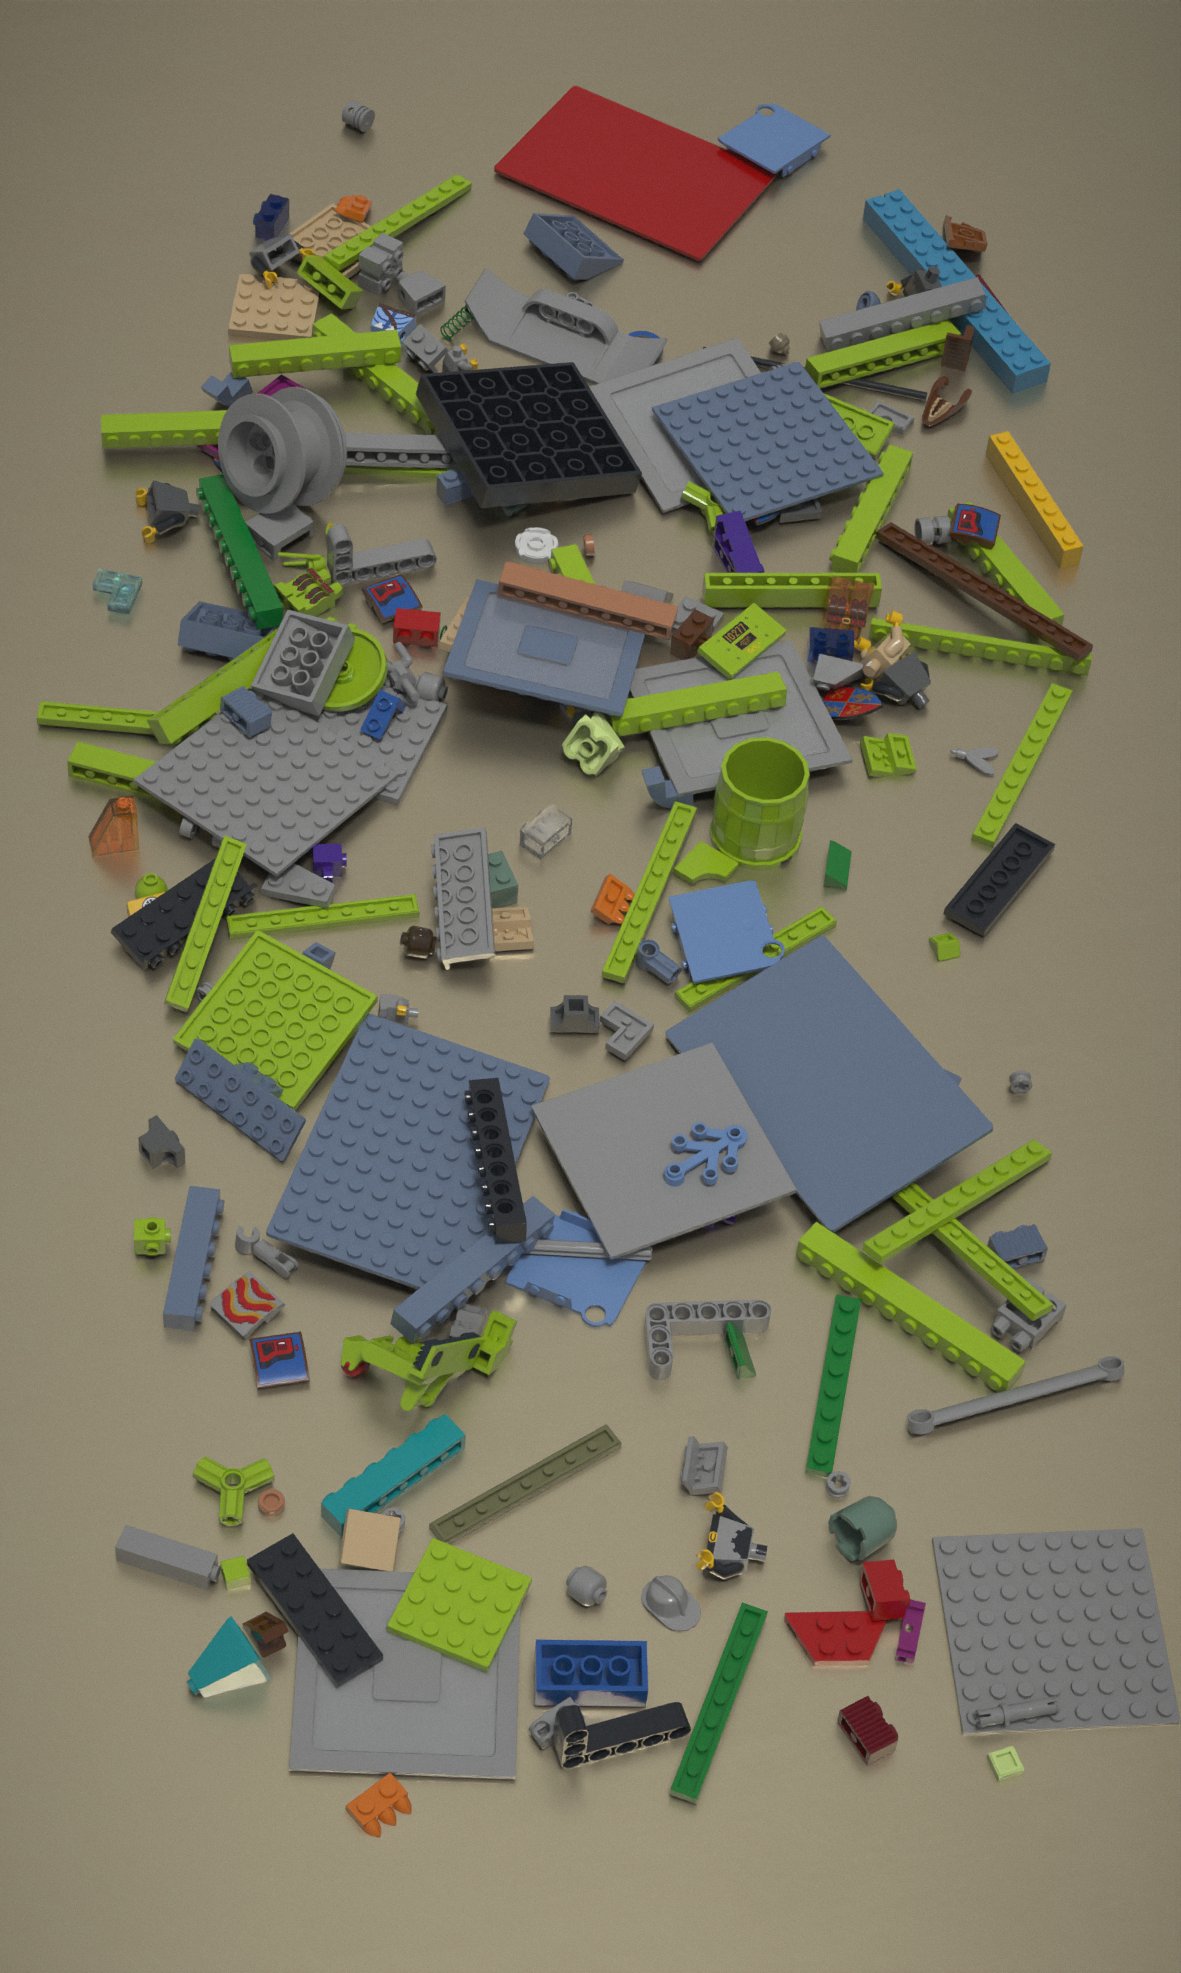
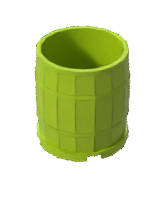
[710,737,810,871]

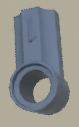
[636,939,682,984]

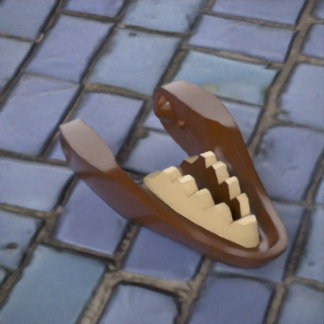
[922,376,972,426]

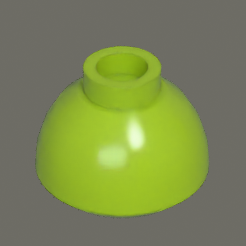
[135,873,168,899]

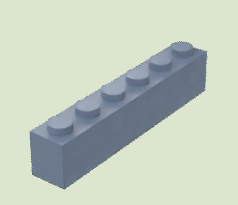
[163,1186,225,1331]

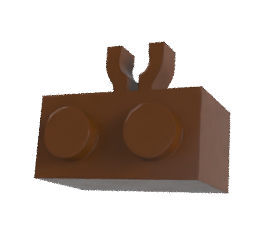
[670,609,714,660]

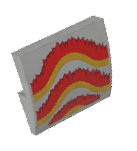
[209,1271,285,1339]

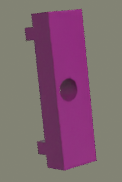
[895,1599,926,1665]

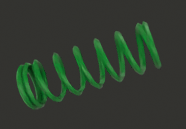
[440,305,474,340]

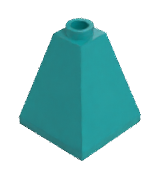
[186,1616,272,1697]

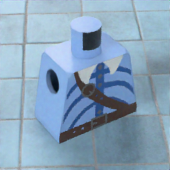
[371,303,416,345]

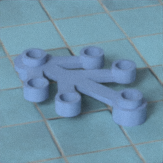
[665,1122,747,1186]

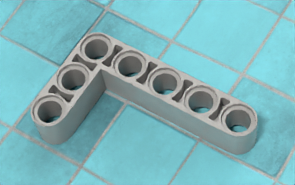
[327,524,437,585]
[644,1300,771,1381]

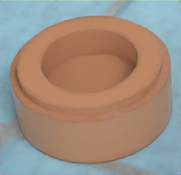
[583,534,595,556]
[258,1489,285,1517]

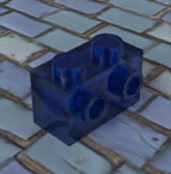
[253,194,289,240]
[807,627,854,662]

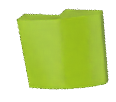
[860,733,917,777]

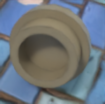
[769,333,790,355]

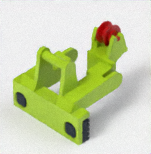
[341,1332,486,1411]

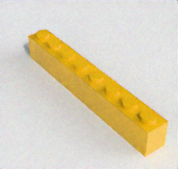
[986,431,1083,569]

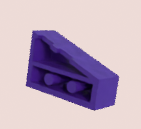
[712,510,765,573]

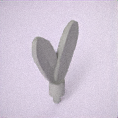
[950,747,999,776]

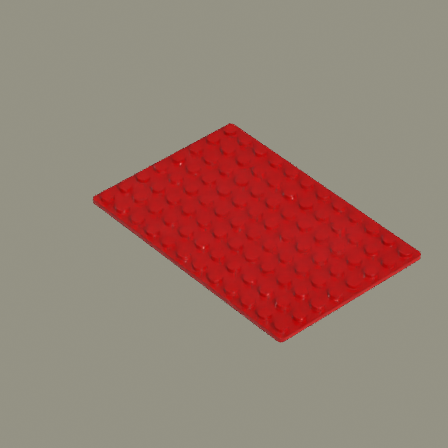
[494,86,777,261]

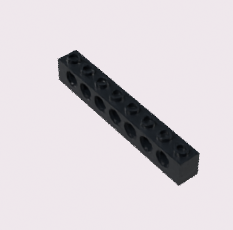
[464,1078,527,1244]

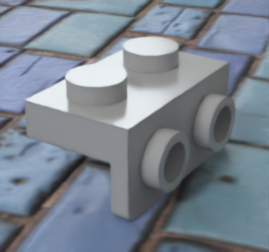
[402,324,448,373]
[681,1436,728,1495]

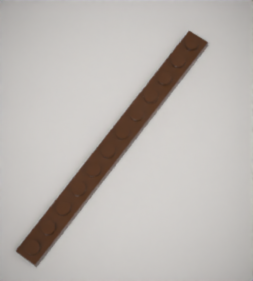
[876,522,1093,661]

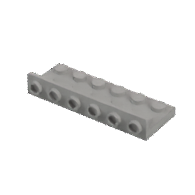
[431,827,496,970]

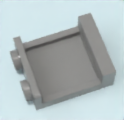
[245,504,314,562]

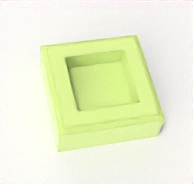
[987,1746,1025,1782]

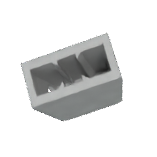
[397,271,446,316]

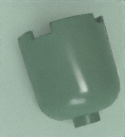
[828,1496,897,1561]

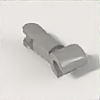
[235,1226,298,1278]

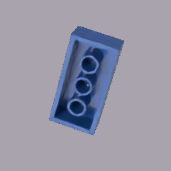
[534,1639,648,1707]

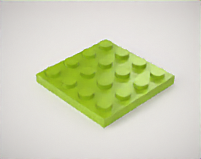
[387,1538,532,1673]

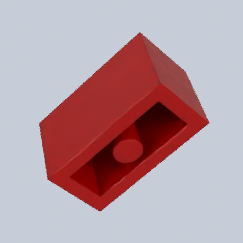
[393,608,441,647]
[860,1559,910,1621]

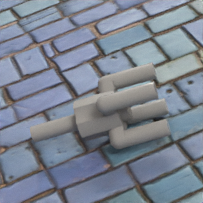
[383,642,420,701]

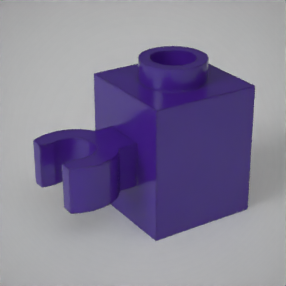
[313,844,347,883]

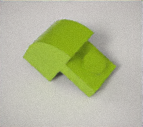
[473,1310,517,1375]

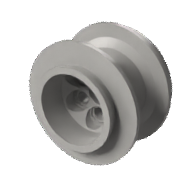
[218,387,347,514]

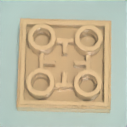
[338,1509,401,1571]

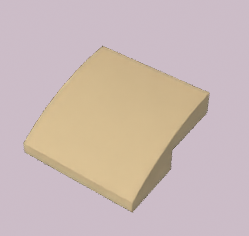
[492,906,534,951]

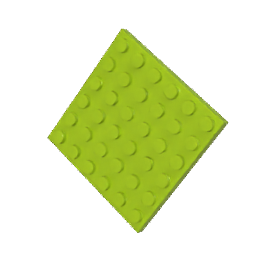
[173,930,378,1111]

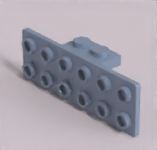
[175,1038,306,1161]

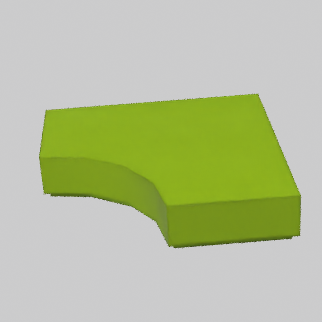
[673,841,739,885]

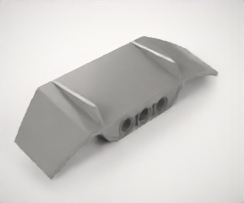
[464,268,668,385]

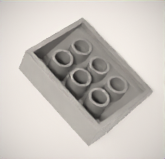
[251,610,355,716]

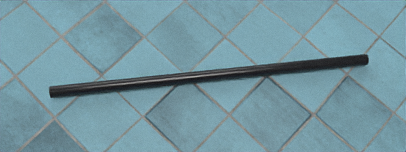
[703,346,927,401]

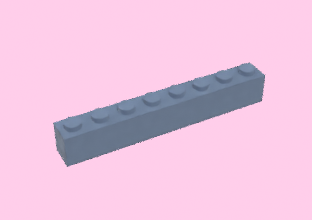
[390,1196,556,1343]

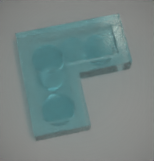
[92,569,142,615]

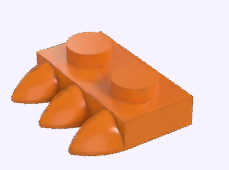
[334,195,372,222]
[590,874,635,925]
[346,1773,412,1837]

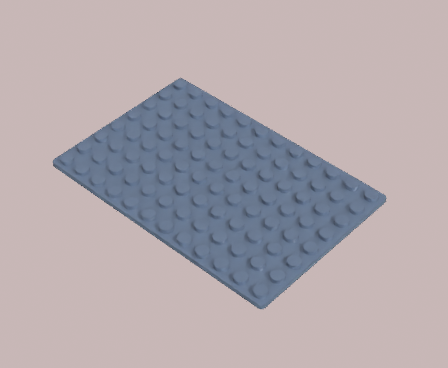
[665,936,993,1232]
[266,1014,550,1289]

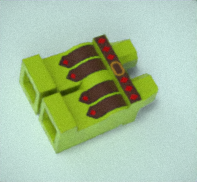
[274,568,343,617]

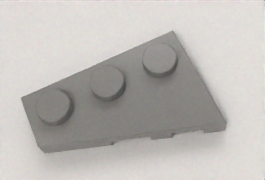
[261,863,337,908]

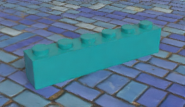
[321,1414,466,1538]

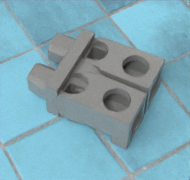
[991,1277,1066,1353]

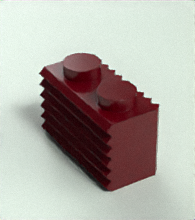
[837,1696,898,1765]

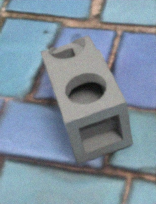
[529,1697,585,1749]

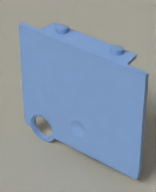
[718,103,831,177]
[669,881,785,983]
[506,1209,647,1327]

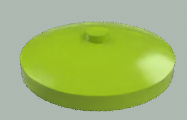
[323,628,388,712]

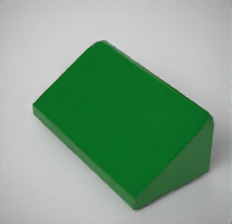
[824,840,852,889]
[724,1322,756,1380]

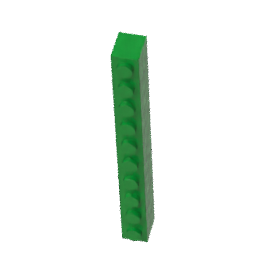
[196,474,283,630]

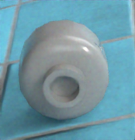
[413,672,448,701]
[566,1566,607,1607]

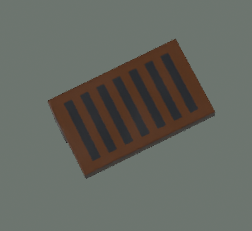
[941,325,975,372]

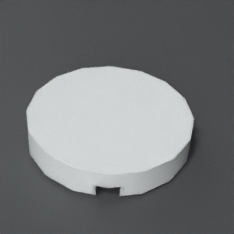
[514,527,558,564]

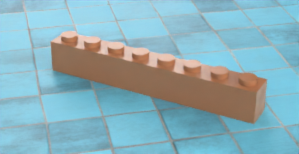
[498,561,678,641]

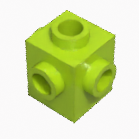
[134,1217,171,1256]

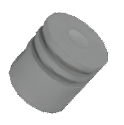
[342,100,375,132]

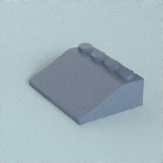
[523,213,624,281]
[178,601,280,660]

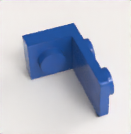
[360,690,406,740]

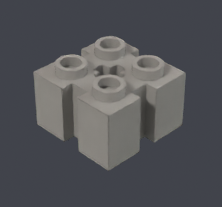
[358,233,404,296]

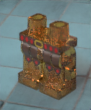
[823,576,875,640]

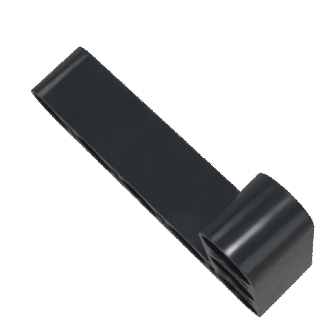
[553,1702,691,1769]

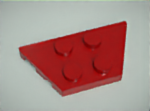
[784,1611,888,1666]

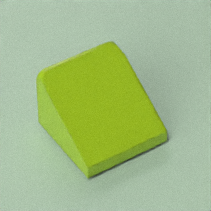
[929,932,960,961]

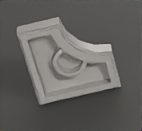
[868,401,914,435]

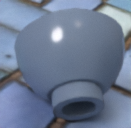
[856,290,881,310]

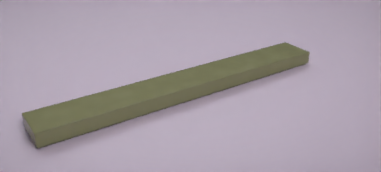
[429,1424,622,1544]

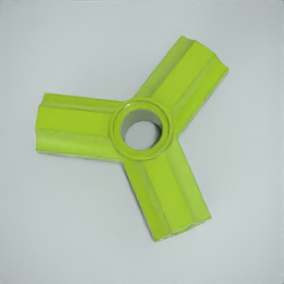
[681,481,726,535]
[193,1456,275,1527]

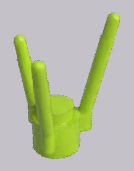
[277,552,327,572]

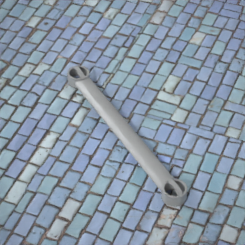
[908,1356,1124,1435]

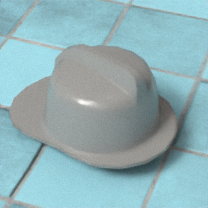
[641,1575,701,1632]

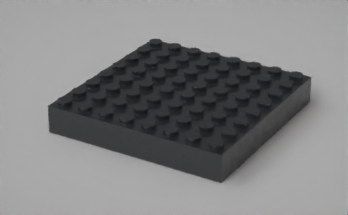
[416,362,642,508]

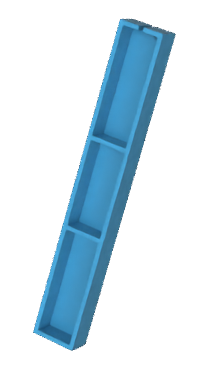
[863,189,1051,394]

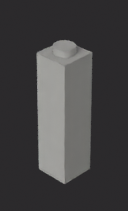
[115,1525,221,1590]

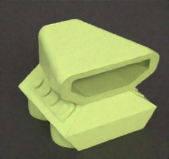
[562,711,625,777]

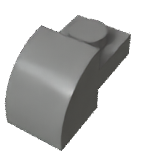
[450,1304,487,1338]

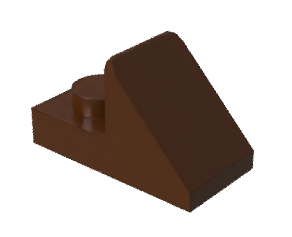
[242,1611,289,1657]

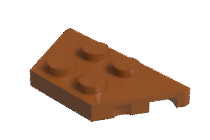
[943,215,988,252]

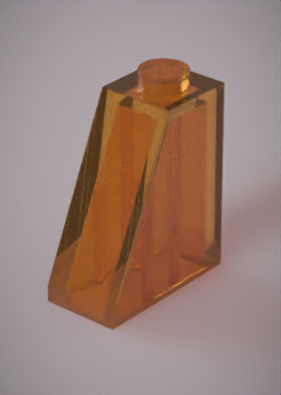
[88,795,139,857]

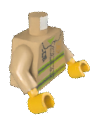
[853,610,911,679]

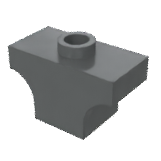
[550,995,600,1033]
[138,1115,185,1169]

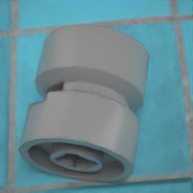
[914,515,951,545]

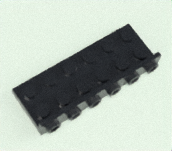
[111,859,257,971]

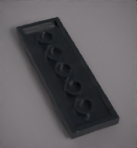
[943,823,1055,936]
[247,1533,383,1688]

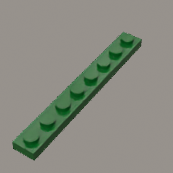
[805,1294,861,1478]
[669,1602,768,1804]

